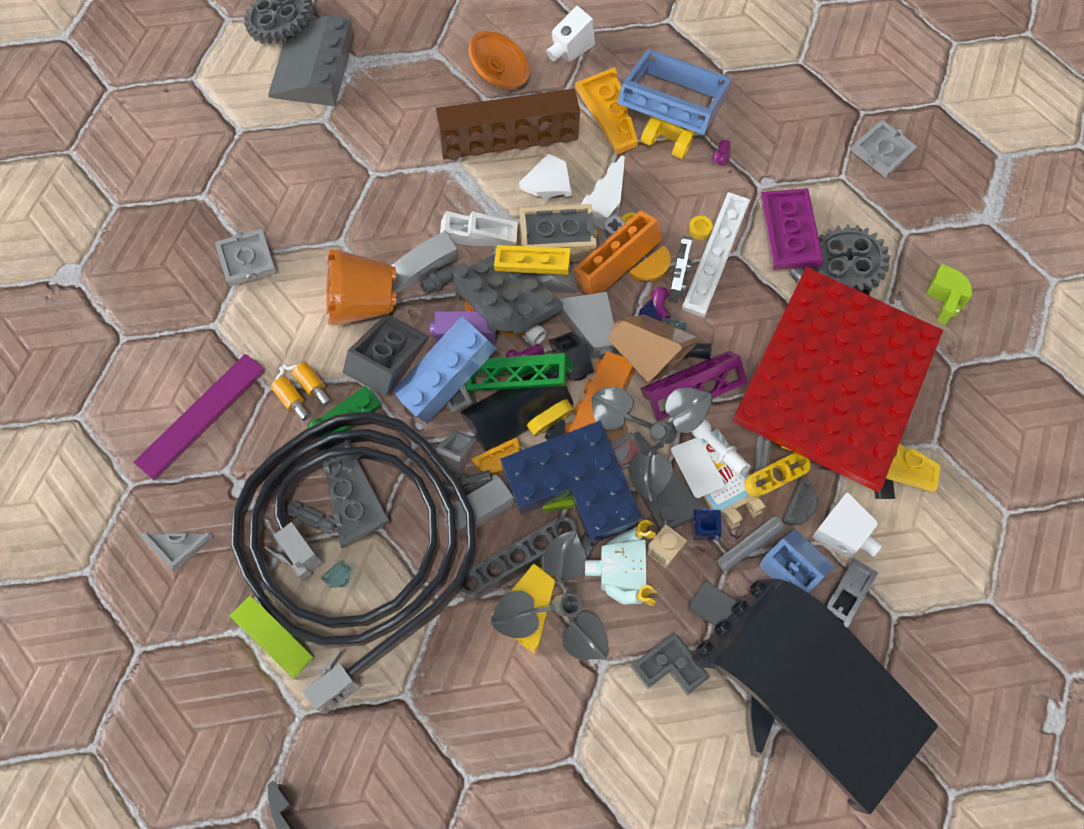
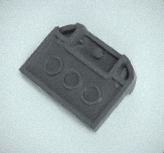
[453,253,563,335]

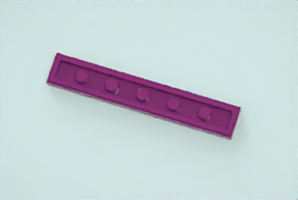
[133,354,265,481]

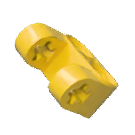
[641,116,695,160]

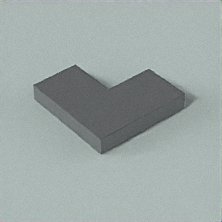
[631,632,710,695]

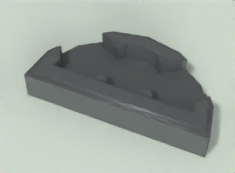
[782,476,819,526]

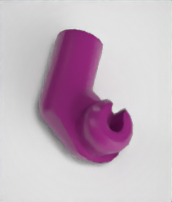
[712,140,730,166]
[649,287,671,323]

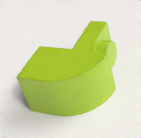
[926,264,972,325]

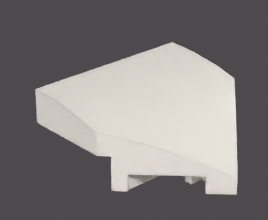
[519,154,572,203]

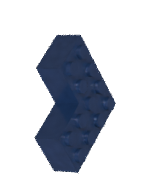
[500,420,643,545]

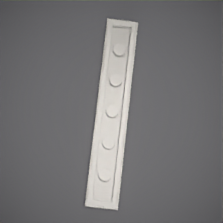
[682,192,750,318]

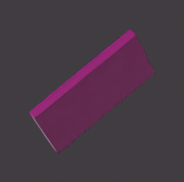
[761,188,823,270]

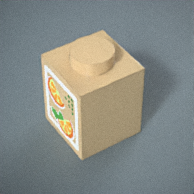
[646,524,687,570]

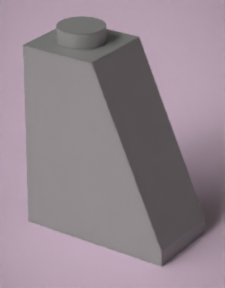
[558,292,618,359]

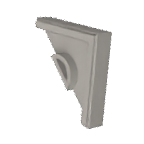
[140,533,213,572]

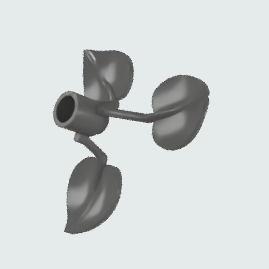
[592,387,713,501]
[490,531,608,660]

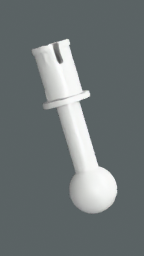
[691,419,751,477]

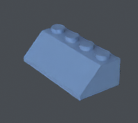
[393,316,497,424]

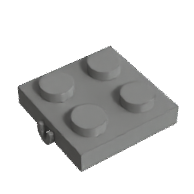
[851,120,918,178]
[215,229,276,287]

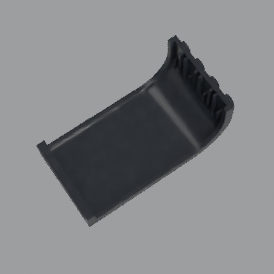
[691,579,938,815]

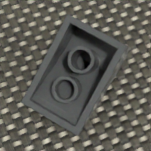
[343,314,429,396]

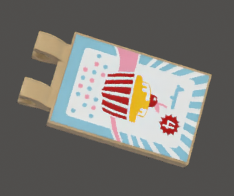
[701,428,765,531]

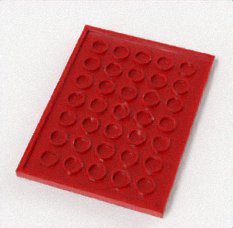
[732,267,943,492]

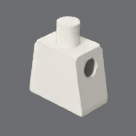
[546,6,595,62]
[812,492,883,558]

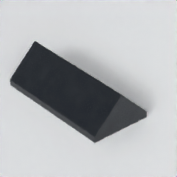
[460,372,574,452]

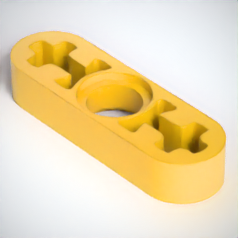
[744,452,810,497]

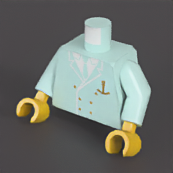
[584,520,657,606]

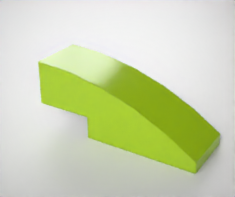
[229,596,314,679]

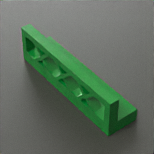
[466,353,573,391]

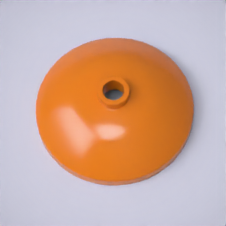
[468,31,530,90]

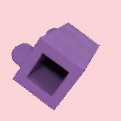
[430,310,496,344]

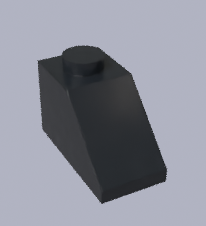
[548,332,594,381]

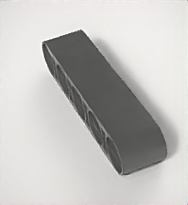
[460,517,577,601]

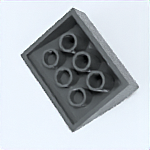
[268,15,354,106]

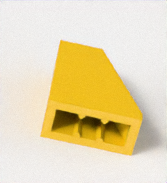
[491,564,555,655]

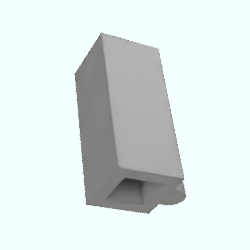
[441,474,514,539]

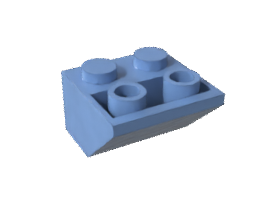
[759,529,835,593]

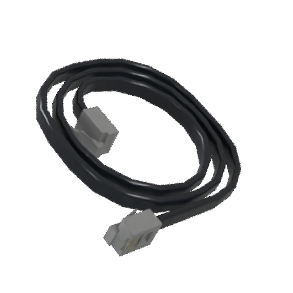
[231,411,478,714]

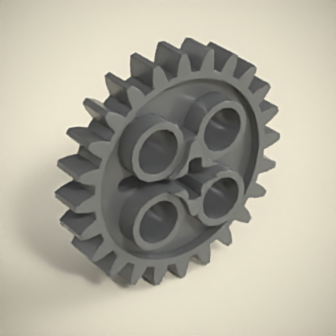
[244,0,314,45]
[811,224,890,292]

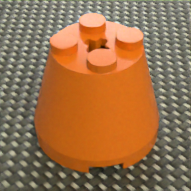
[326,249,396,325]

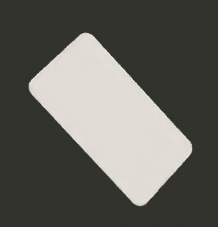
[671,438,725,498]

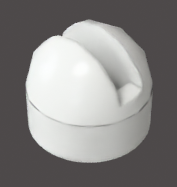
[526,324,547,345]

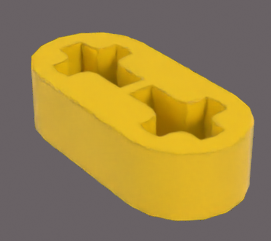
[527,399,574,437]

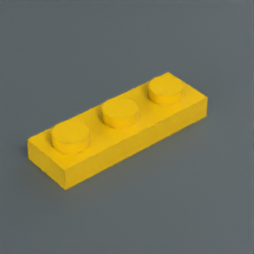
[494,245,571,275]

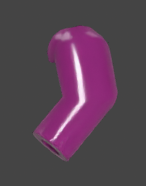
[505,344,543,357]

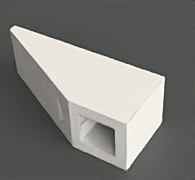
[582,156,625,229]

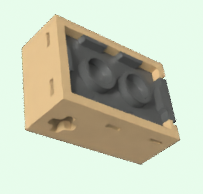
[520,204,598,262]

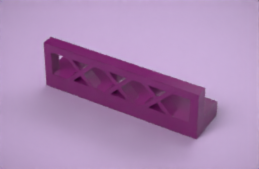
[640,351,747,421]

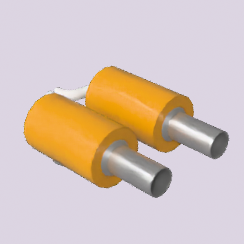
[271,362,331,421]

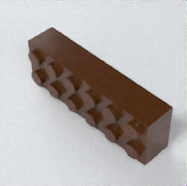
[436,88,580,159]

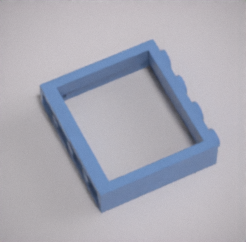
[617,49,732,135]

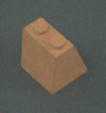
[607,314,700,383]

